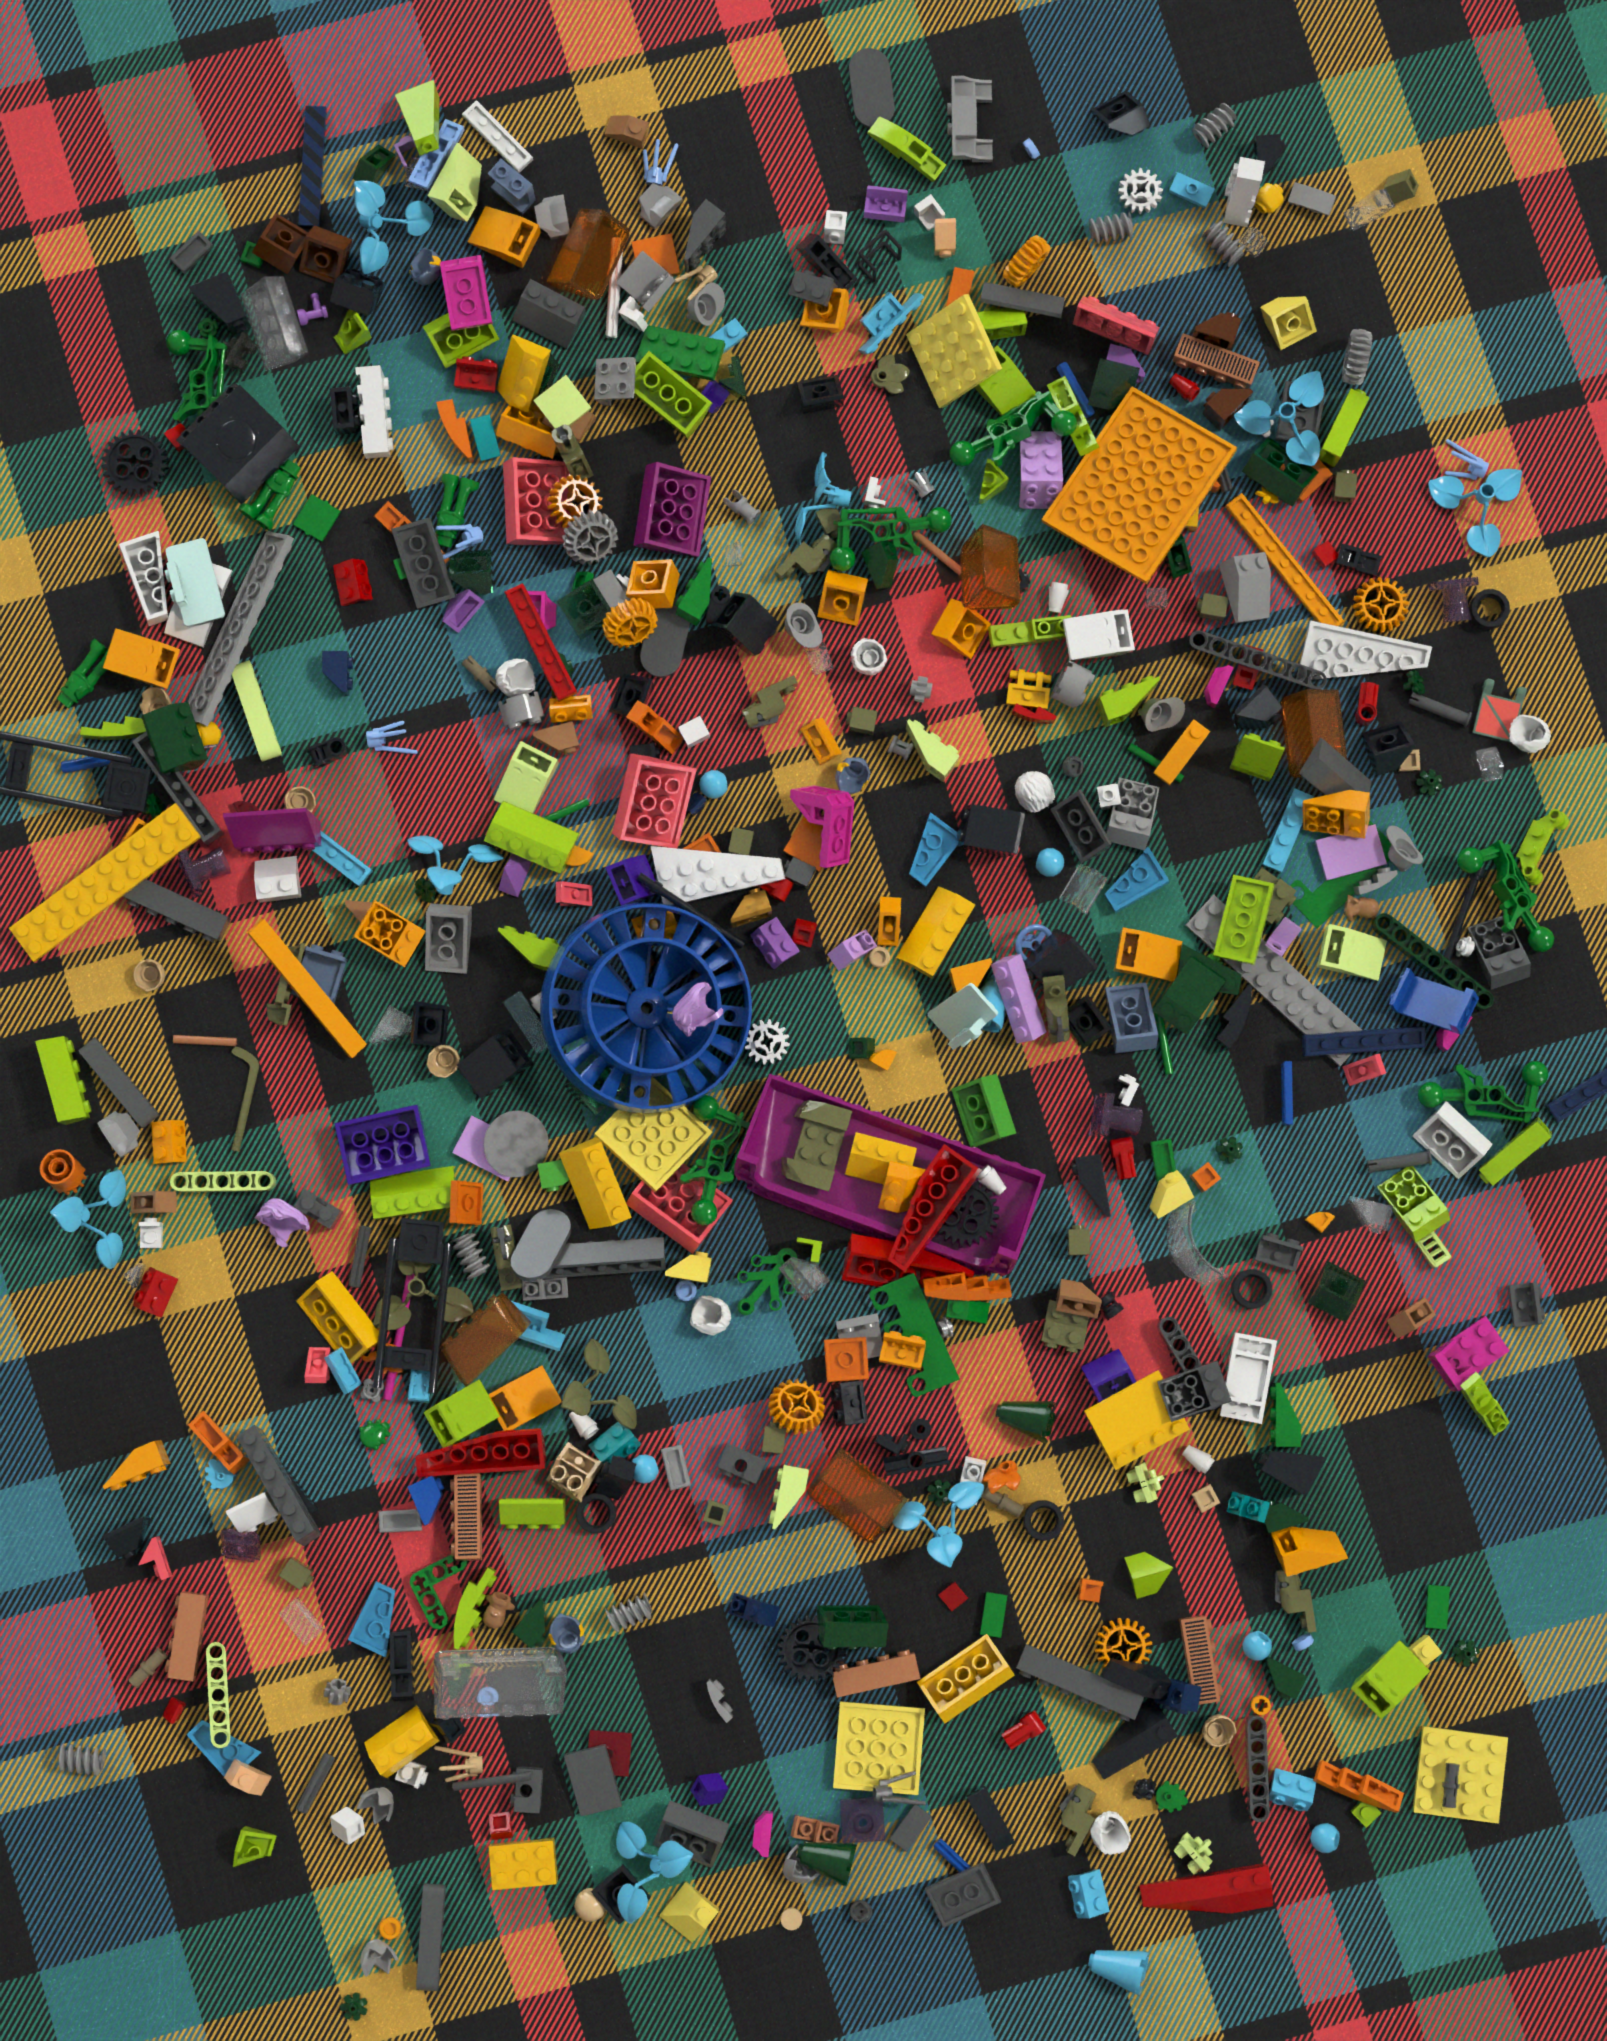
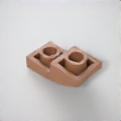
[790,1815,840,1843]

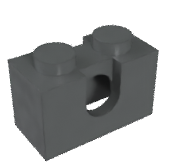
[294,1189,343,1230]
[717,1443,766,1486]
[510,1766,544,1813]

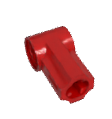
[1355,682,1379,726]
[756,878,794,902]
[1110,1136,1137,1180]
[1001,1710,1047,1750]

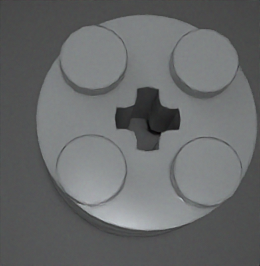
[1051,660,1095,708]
[498,692,544,731]

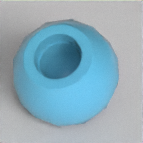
[699,770,727,799]
[1036,848,1064,877]
[632,1454,659,1484]
[1242,1631,1272,1661]
[1310,1823,1340,1853]

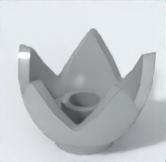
[357,1787,394,1824]
[783,1845,820,1883]
[360,1939,399,1977]

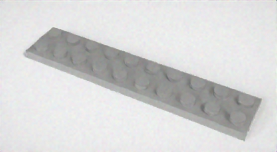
[188,531,294,727]
[1185,895,1362,1067]

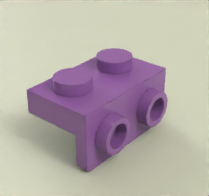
[864,186,908,223]
[751,917,800,969]

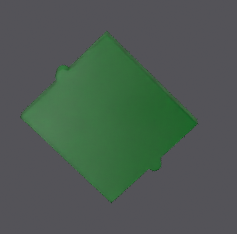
[293,494,341,542]

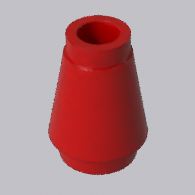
[1169,373,1200,402]

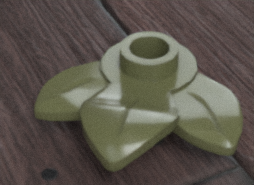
[871,354,910,394]

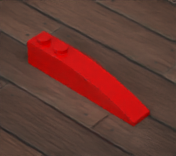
[888,1144,982,1272]
[841,1234,974,1288]
[415,1428,546,1477]
[1139,1863,1273,1913]

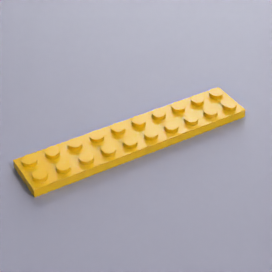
[9,803,201,962]

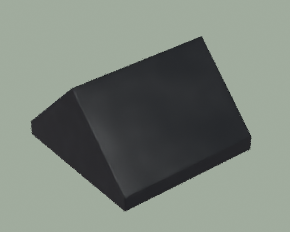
[797,375,844,414]
[609,673,654,719]
[1068,994,1112,1049]
[410,1001,449,1047]
[591,1864,651,1924]

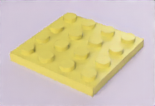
[906,294,1002,408]
[594,1077,713,1192]
[833,1701,925,1795]
[1413,1726,1508,1824]

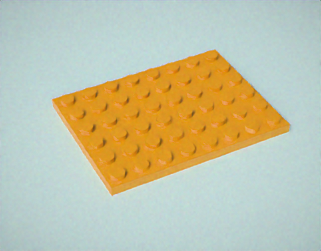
[1042,387,1237,584]

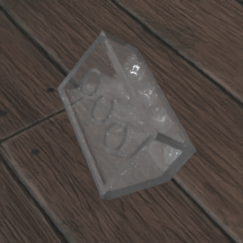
[241,276,308,370]

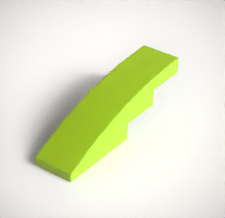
[1047,376,1099,457]
[80,716,146,740]

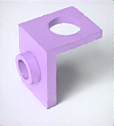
[394,136,416,173]
[1265,917,1301,957]

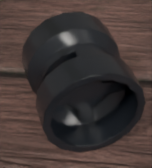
[1100,1291,1124,1321]

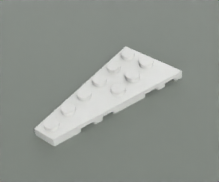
[1296,620,1432,680]
[651,846,785,906]

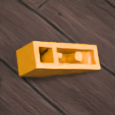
[1153,719,1210,785]

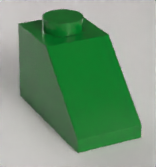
[945,1300,990,1324]

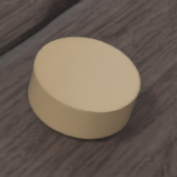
[869,947,890,968]
[781,1907,802,1930]

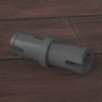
[1442,1763,1460,1808]

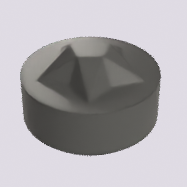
[1063,756,1084,777]
[850,1900,872,1923]

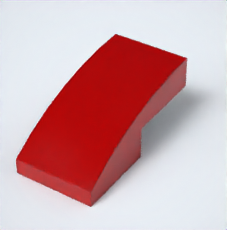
[1232,644,1264,690]
[1011,703,1057,724]

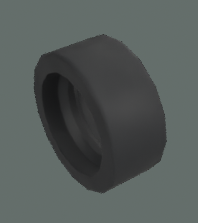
[1468,589,1510,630]
[1231,1269,1273,1309]
[576,1493,616,1534]
[1023,1500,1064,1541]

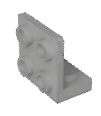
[617,251,675,312]
[594,357,636,406]
[836,1313,883,1358]

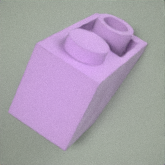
[827,929,877,971]

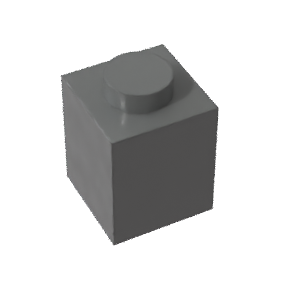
[783,857,816,889]

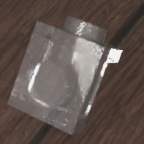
[803,641,833,676]
[1476,746,1503,782]

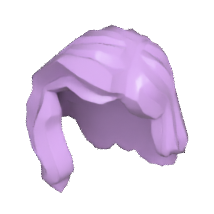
[672,982,723,1037]
[255,1198,310,1247]

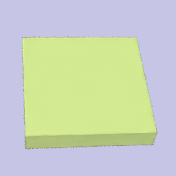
[533,375,592,428]

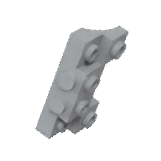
[947,76,993,162]

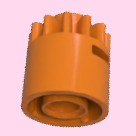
[40,1149,87,1195]

